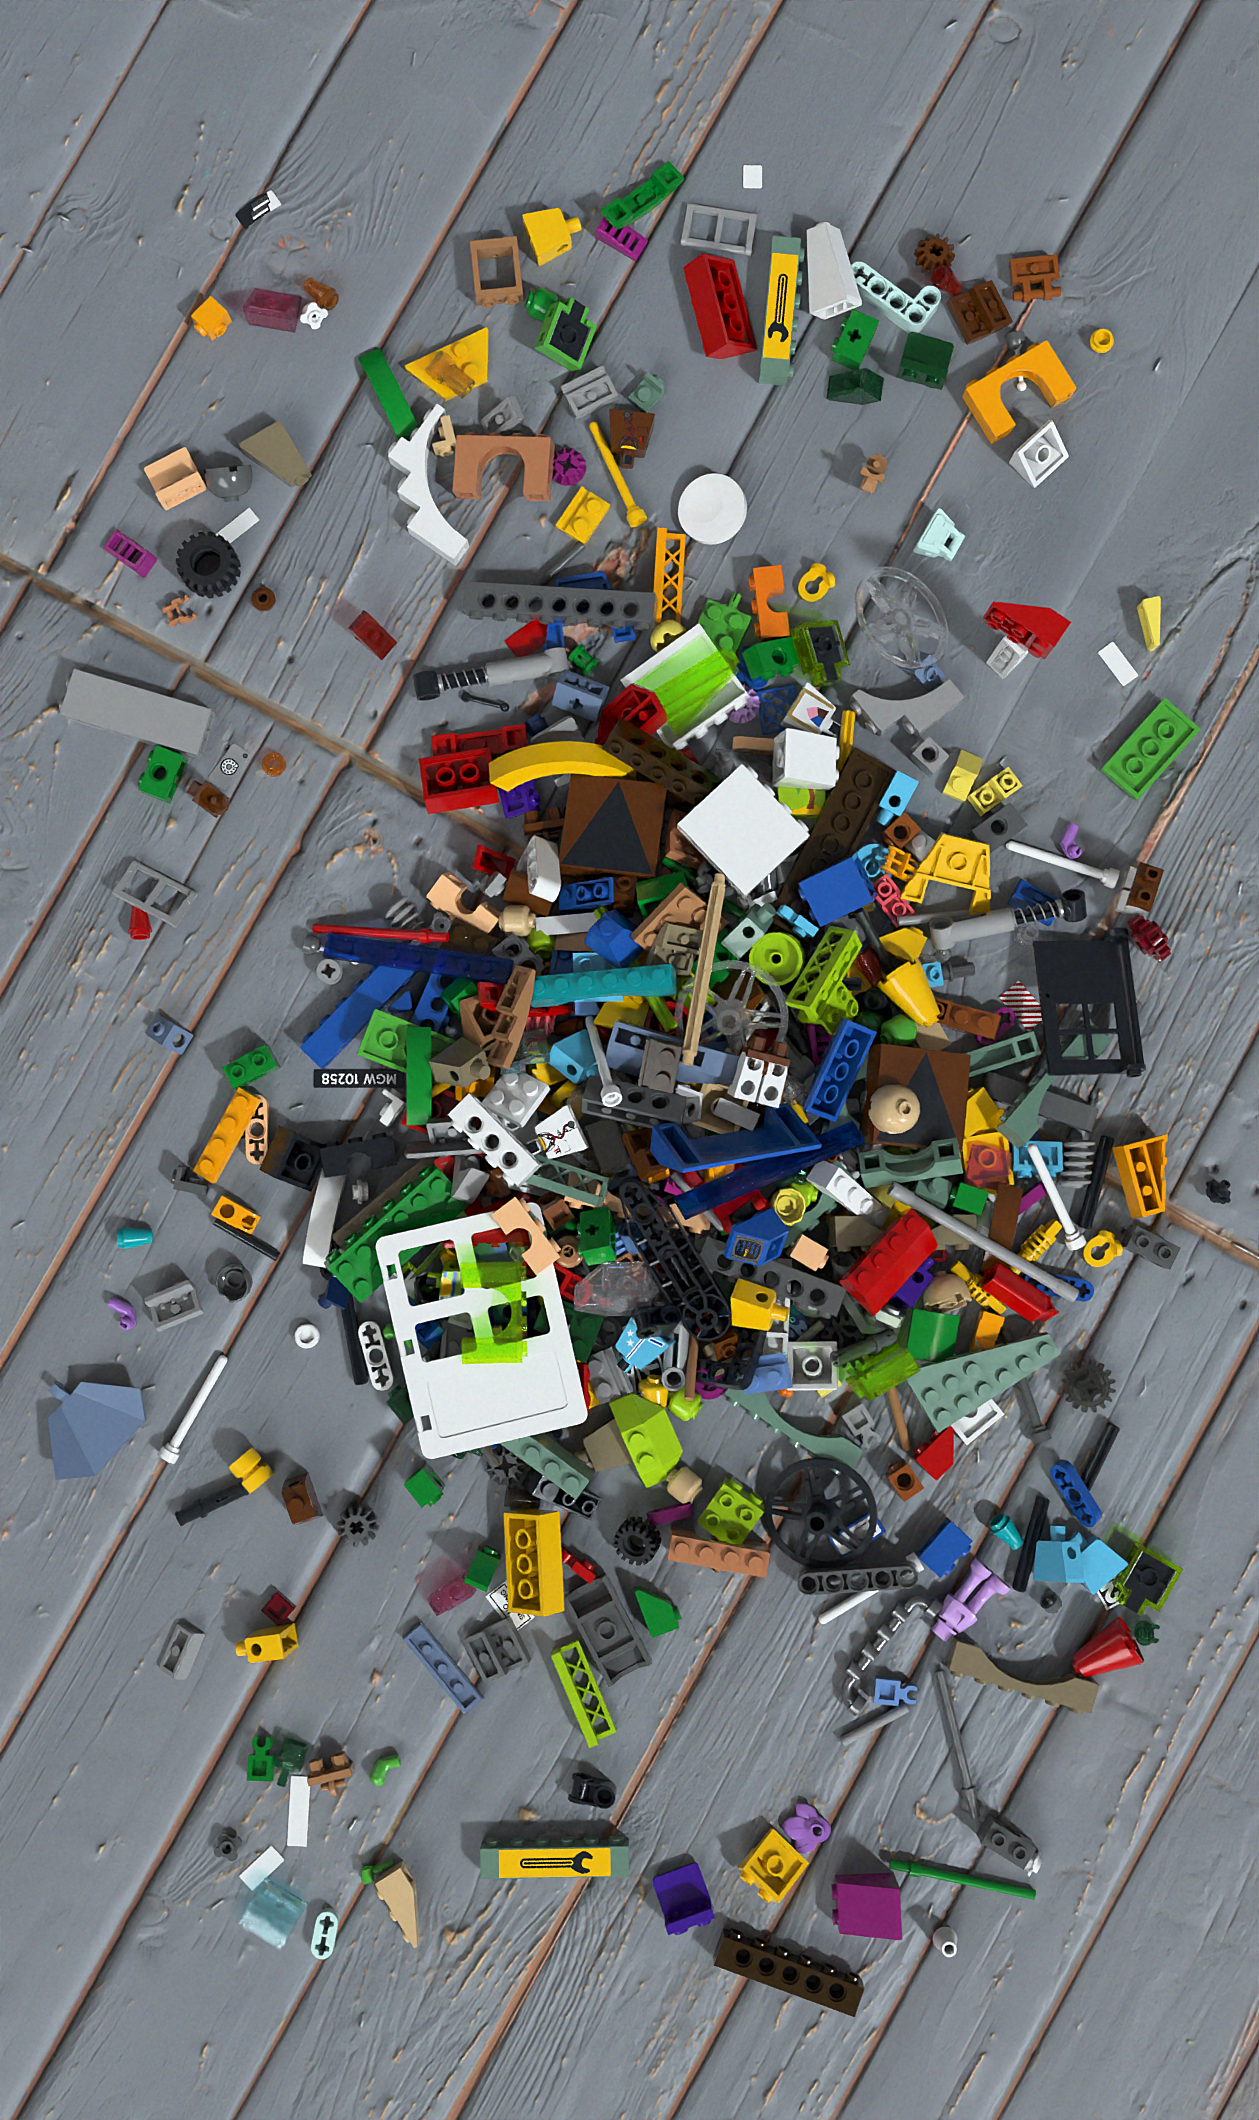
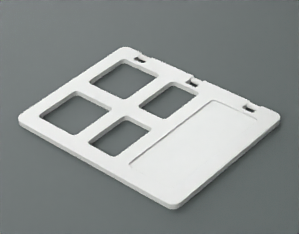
[376,1202,587,1459]

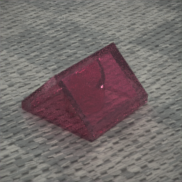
[243,288,301,333]

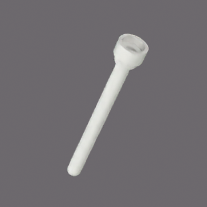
[1006,840,1120,889]
[585,1016,622,1107]
[1027,1143,1087,1251]
[158,1355,227,1464]
[818,1552,924,1624]

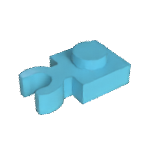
[776,905,819,938]

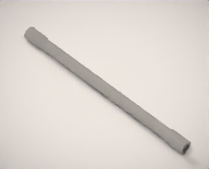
[887,1182,1079,1302]

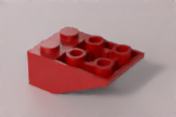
[983,601,1071,660]

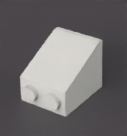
[772,728,840,790]

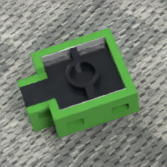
[534,297,597,371]

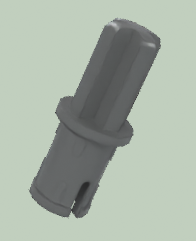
[941,962,975,982]

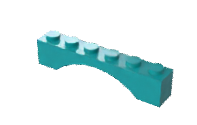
[531,964,678,1008]

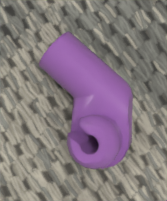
[108,1296,137,1330]

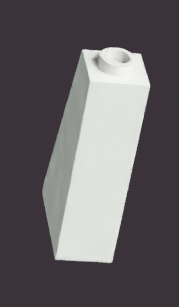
[807,222,862,320]

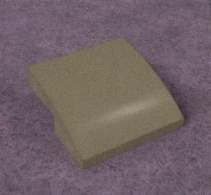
[645,923,703,976]

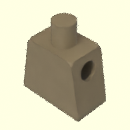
[429,1037,491,1088]
[573,1417,633,1472]

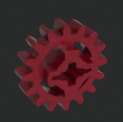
[1127,914,1171,962]

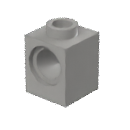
[909,737,950,777]

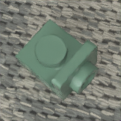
[628,371,665,413]

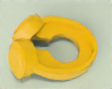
[798,563,835,602]
[1083,1230,1123,1267]

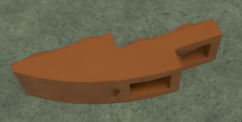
[899,997,1001,1040]

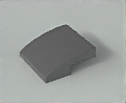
[463,1615,532,1684]

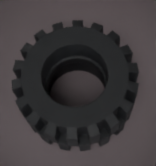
[176,532,241,598]

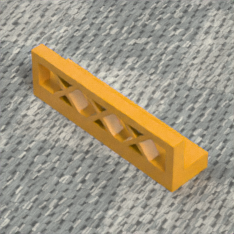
[651,527,686,628]

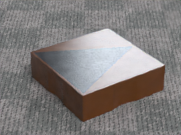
[559,774,668,882]
[860,1044,971,1153]

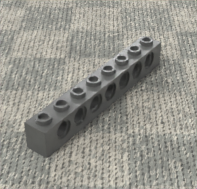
[463,581,658,631]

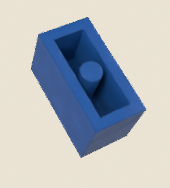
[915,1518,973,1578]

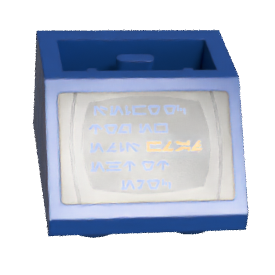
[723,1208,789,1266]

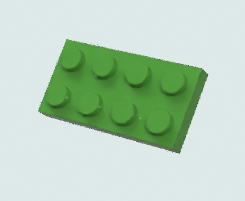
[1100,698,1201,801]
[357,1009,456,1090]

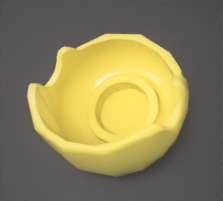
[650,619,687,653]
[769,1188,806,1226]

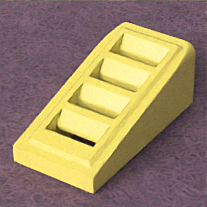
[1137,596,1161,652]

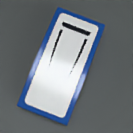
[829,1512,886,1557]

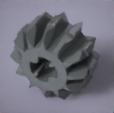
[337,1504,379,1547]

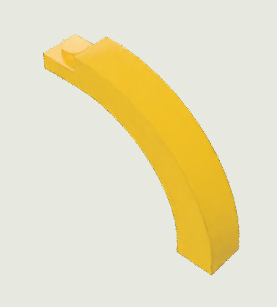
[489,741,637,791]

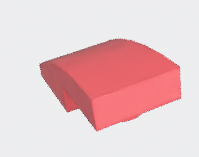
[872,873,916,928]

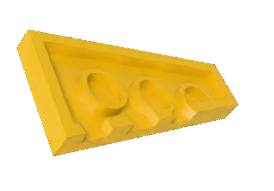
[593,949,650,1029]

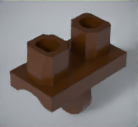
[187,780,229,818]
[522,807,565,841]

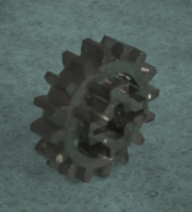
[1061,1359,1116,1413]

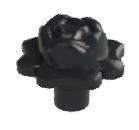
[1206,1179,1231,1204]

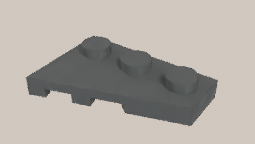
[823,1268,889,1335]

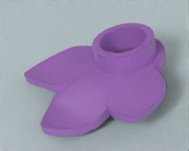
[781,1803,831,1853]

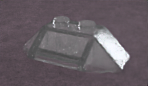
[574,1262,670,1316]

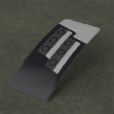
[235,190,281,229]

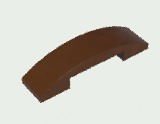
[979,1182,1023,1276]

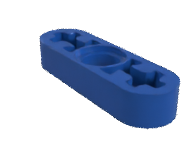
[1023,1272,1094,1302]
[1050,1460,1102,1527]

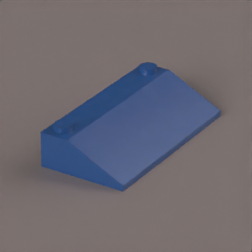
[650,1103,821,1173]

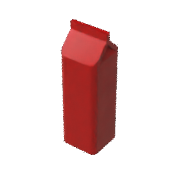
[980,1262,1059,1323]

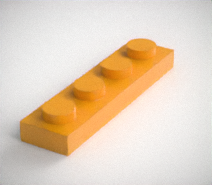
[193,1087,262,1183]

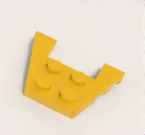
[899,832,991,915]

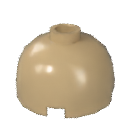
[869,1084,920,1134]
[921,1271,972,1313]

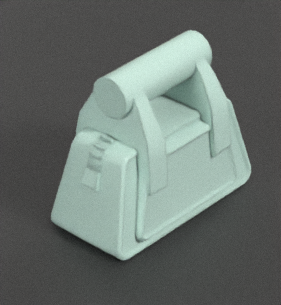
[913,508,965,561]

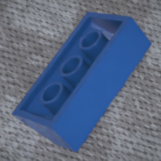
[801,1016,877,1122]

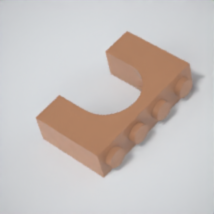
[452,432,555,502]
[667,1525,770,1578]

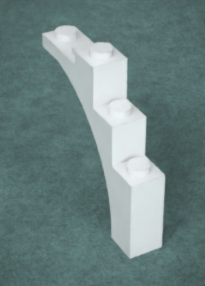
[388,404,469,566]

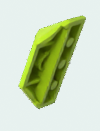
[609,1392,683,1488]

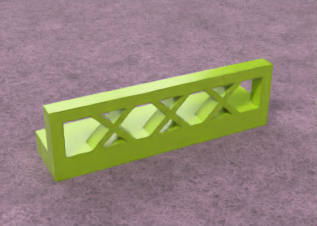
[785,925,862,1022]
[551,1639,617,1748]

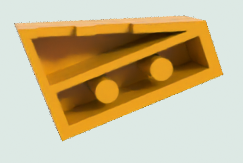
[1112,1134,1168,1218]

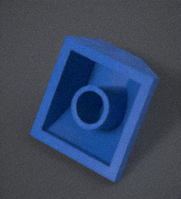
[584,909,644,969]

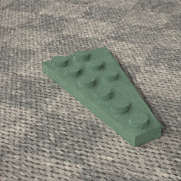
[900,1332,1061,1433]

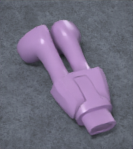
[931,1558,1011,1642]

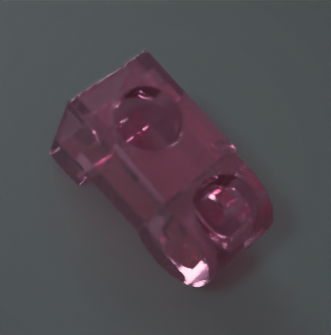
[426,1571,477,1616]

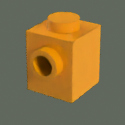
[191,296,232,341]

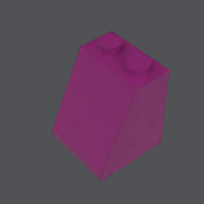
[831,1872,902,1940]

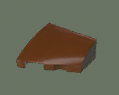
[622,1127,668,1180]

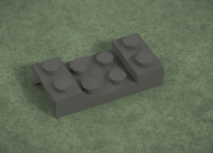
[564,1572,652,1687]

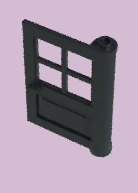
[1033,927,1146,1078]

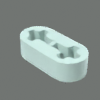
[311,1908,339,1959]

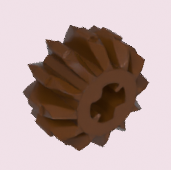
[914,233,955,277]

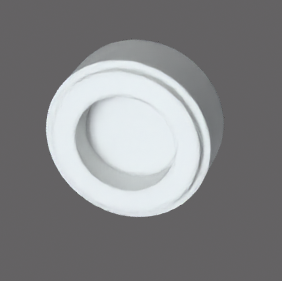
[295,1323,320,1348]

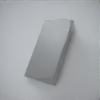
[159,1623,205,1680]

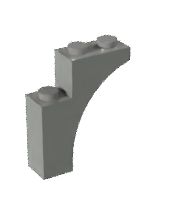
[849,679,964,738]

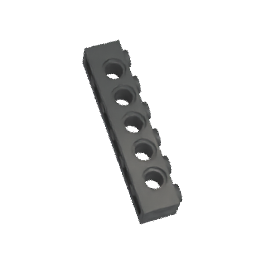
[698,1236,846,1319]

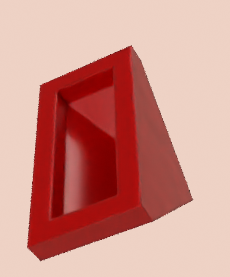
[471,845,515,882]

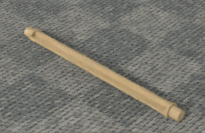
[682,873,726,1066]

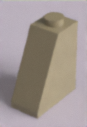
[239,420,312,488]

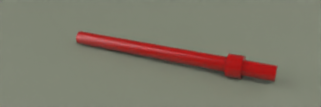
[312,923,449,943]

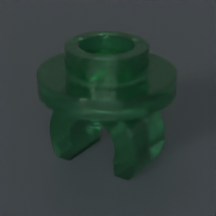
[1134,1620,1160,1646]

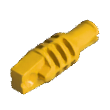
[1007,1219,1063,1275]
[949,1260,1007,1315]

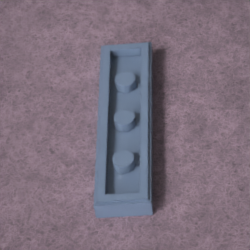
[402,1621,484,1715]

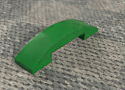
[600,161,684,229]
[358,348,419,441]
[406,1027,432,1125]

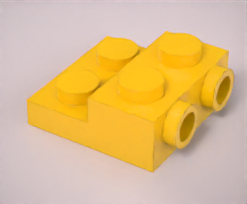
[737,1828,809,1903]

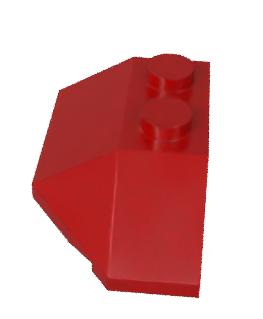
[594,683,667,745]

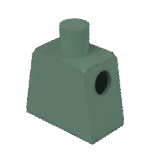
[721,903,776,959]
[900,1177,952,1210]

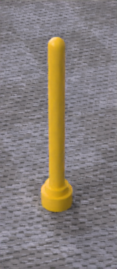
[589,421,647,527]

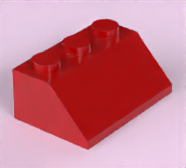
[419,747,499,814]

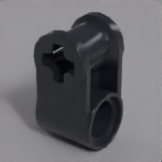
[631,1305,682,1339]
[568,1773,617,1809]

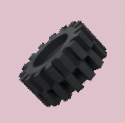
[613,1516,661,1566]

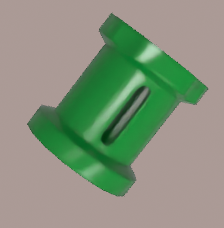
[568,644,600,676]

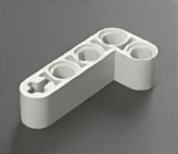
[516,835,561,902]

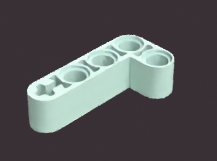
[851,262,941,333]

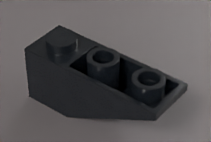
[522,1467,602,1521]

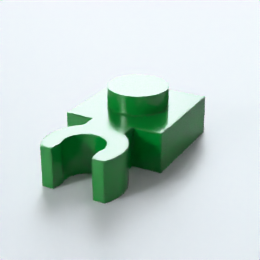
[247,1736,275,1782]

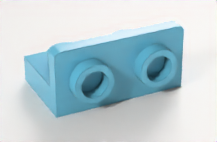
[1012,1141,1063,1179]

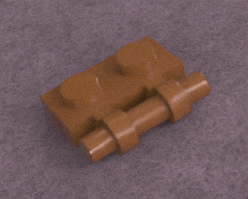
[1009,254,1061,303]

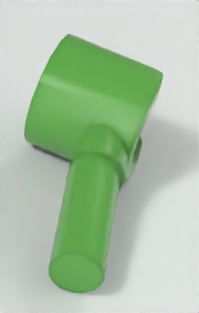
[361,1860,394,1884]

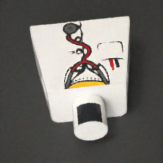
[526,1104,590,1159]

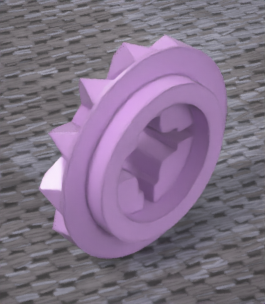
[727,685,760,723]

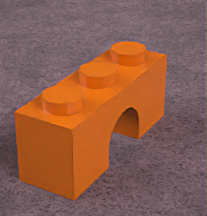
[748,565,790,643]

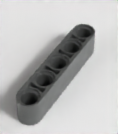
[982,1072,1099,1133]
[797,1561,919,1595]

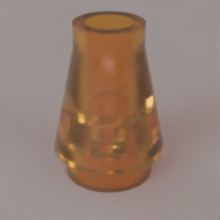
[303,277,339,311]

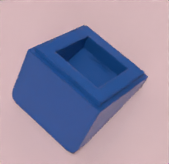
[388,990,414,1014]

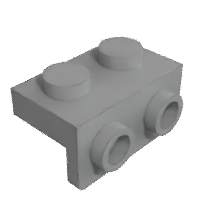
[144,1280,204,1332]

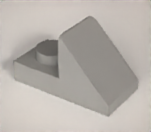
[480,396,524,436]
[451,1154,490,1204]

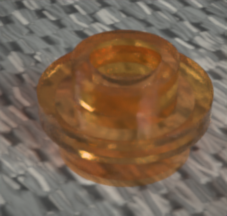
[262,753,286,777]

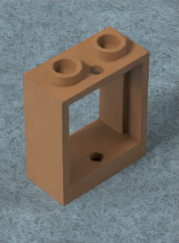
[470,236,524,308]

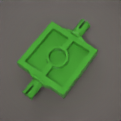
[697,592,752,662]

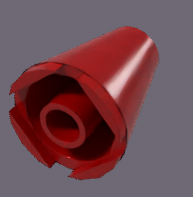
[1071,1617,1144,1677]

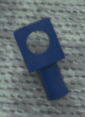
[318,1272,350,1310]

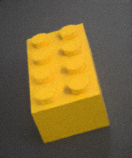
[503,1508,565,1616]

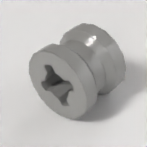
[317,959,343,984]

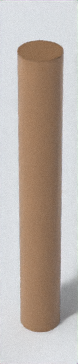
[684,1329,700,1401]
[884,1378,912,1452]

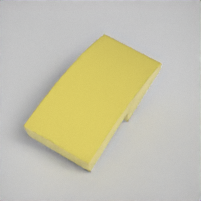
[967,767,1023,816]

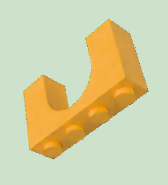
[962,340,1077,445]

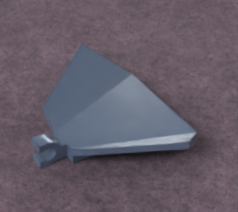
[47,1381,146,1480]

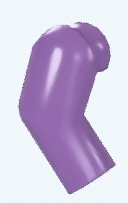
[1060,823,1082,859]

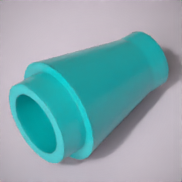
[117,1226,153,1250]
[989,1513,1024,1550]

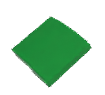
[905,1308,960,1362]

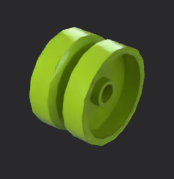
[749,931,805,986]

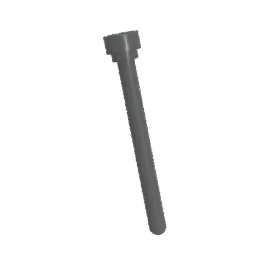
[1001,1328,1052,1444]

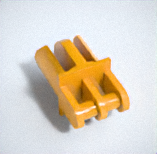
[880,846,920,883]

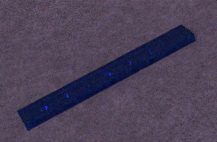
[323,933,514,985]
[674,1121,864,1220]

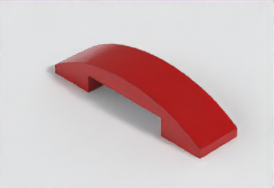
[431,724,528,756]
[477,982,573,1017]

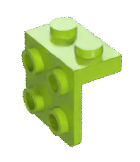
[797,976,858,1037]
[698,1476,765,1544]

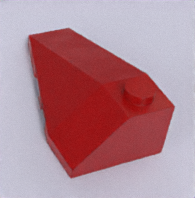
[441,1193,538,1248]

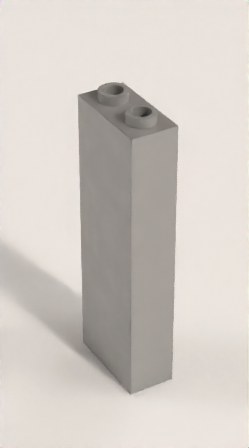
[59,669,216,760]

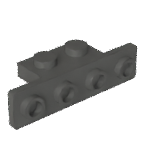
[404,1117,499,1159]

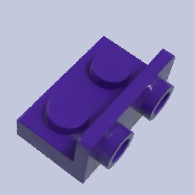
[498,779,541,819]

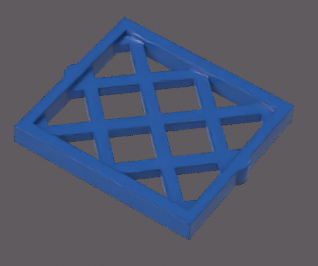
[756,685,796,735]

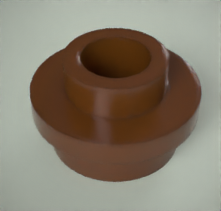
[251,587,276,611]

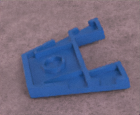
[543,571,636,651]

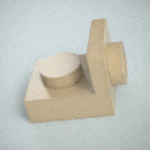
[432,415,456,457]

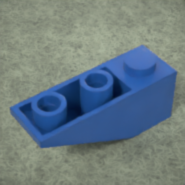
[559,877,614,912]

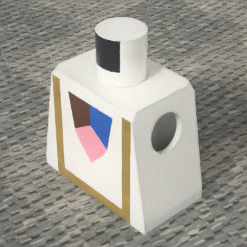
[780,682,841,737]

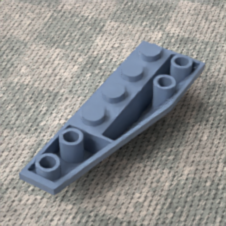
[606,1019,740,1085]

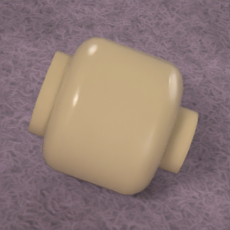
[499,905,536,937]
[666,1467,703,1504]

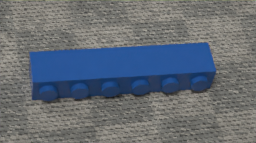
[300,944,424,1069]

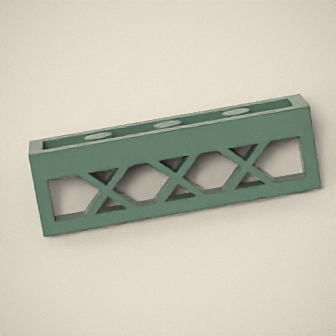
[513,1154,611,1207]

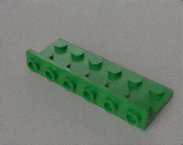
[324,1164,470,1303]

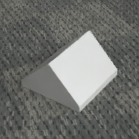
[1009,419,1069,488]
[787,1341,839,1390]

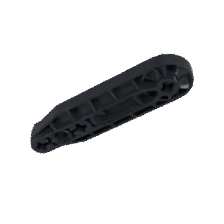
[619,1176,731,1341]

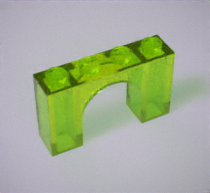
[460,1261,528,1364]
[845,1343,921,1402]

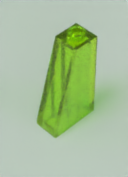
[653,647,740,736]

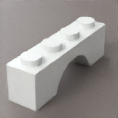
[806,1158,891,1230]

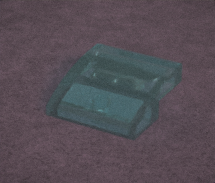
[500,1028,550,1075]
[239,1878,308,1949]

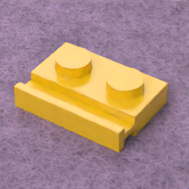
[556,486,611,546]

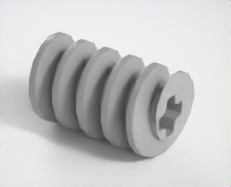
[385,896,430,951]
[1059,1139,1095,1190]

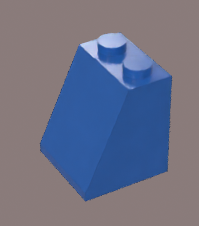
[798,852,877,927]

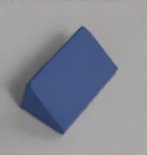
[1007,879,1059,926]

